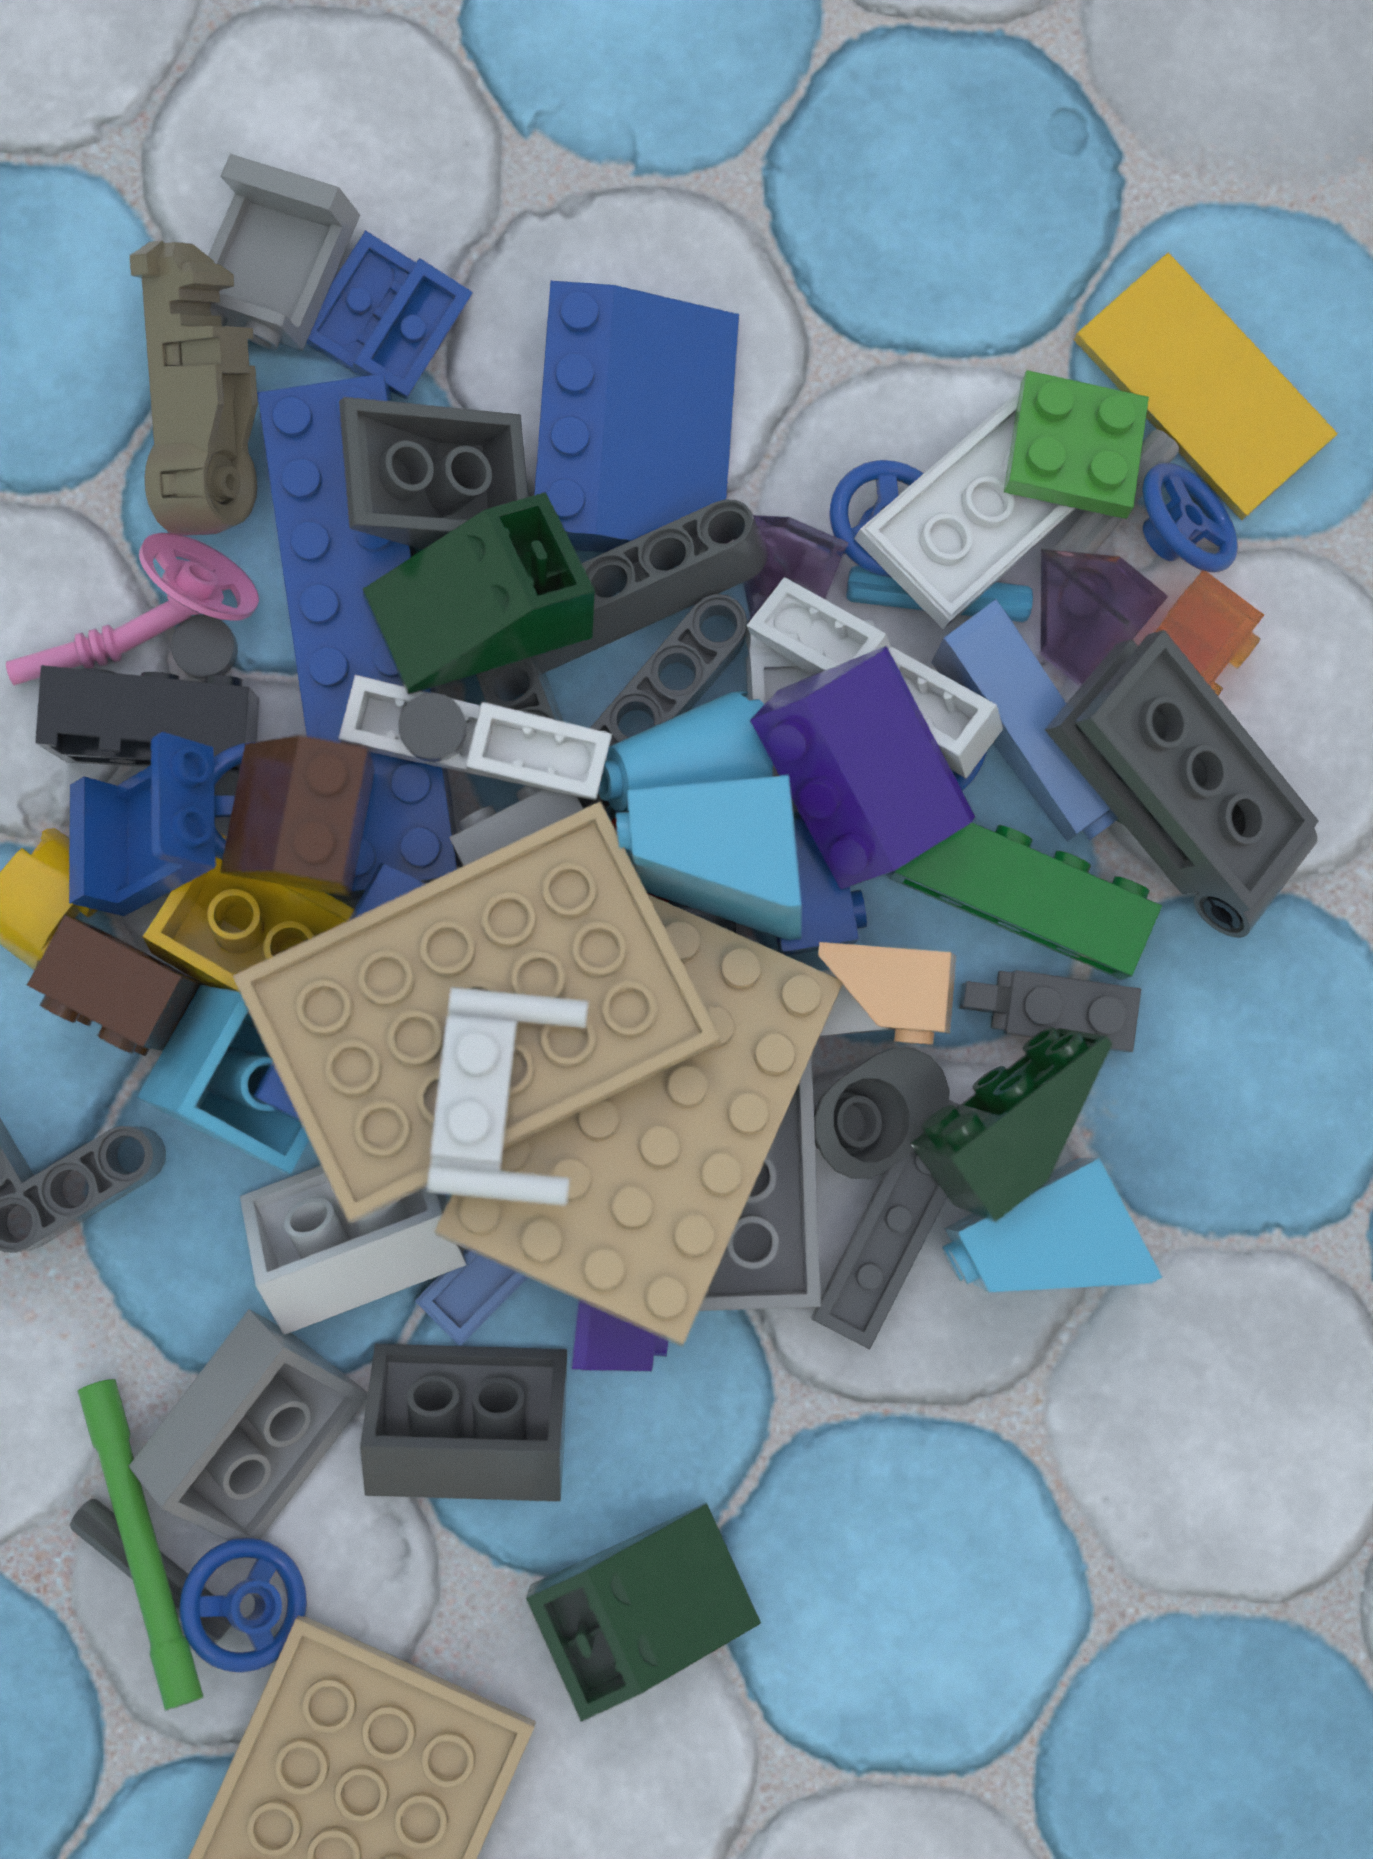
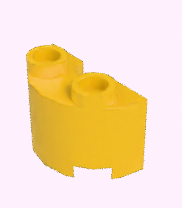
[0,828,98,970]

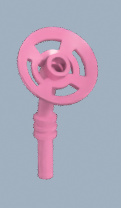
[6,533,259,685]

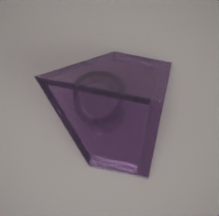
[734,515,849,623]
[1039,549,1168,687]

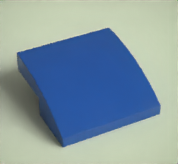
[306,230,473,399]

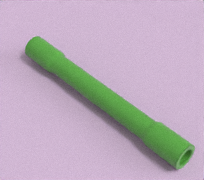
[77,1379,204,1711]

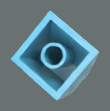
[616,775,801,940]
[137,985,310,1174]
[942,1158,1163,1292]

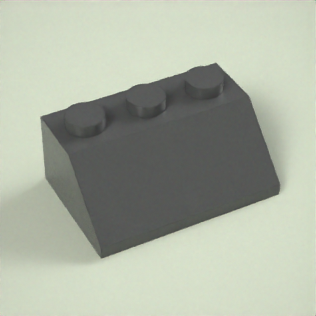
[360,1344,567,1502]

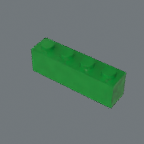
[890,823,1162,980]

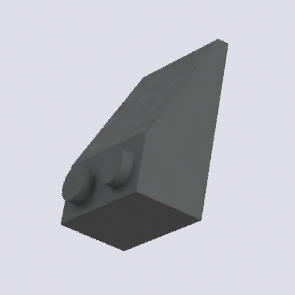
[339,397,528,550]

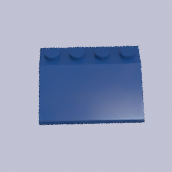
[534,280,739,553]

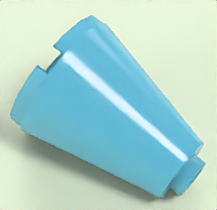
[598,690,774,812]

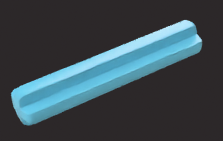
[846,566,1033,622]

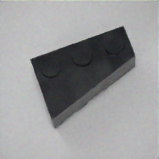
[35,665,259,772]

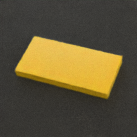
[1074,252,1338,521]

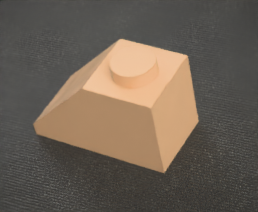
[818,942,956,1045]

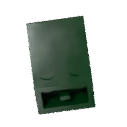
[363,492,595,695]
[910,1027,1112,1222]
[526,1502,761,1722]

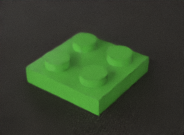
[1004,370,1149,519]

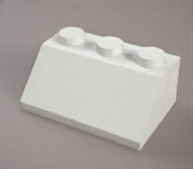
[240,1165,467,1335]

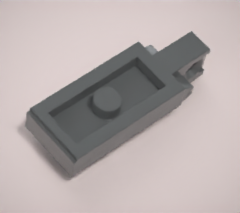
[959,970,1142,1053]

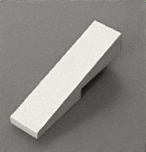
[747,577,1003,779]
[339,675,612,800]

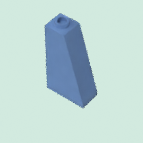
[931,599,1119,841]

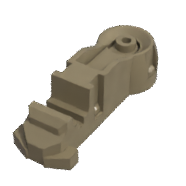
[129,240,258,536]

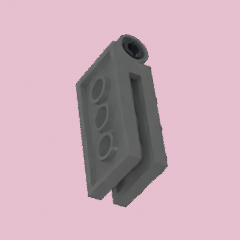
[1045,630,1319,938]

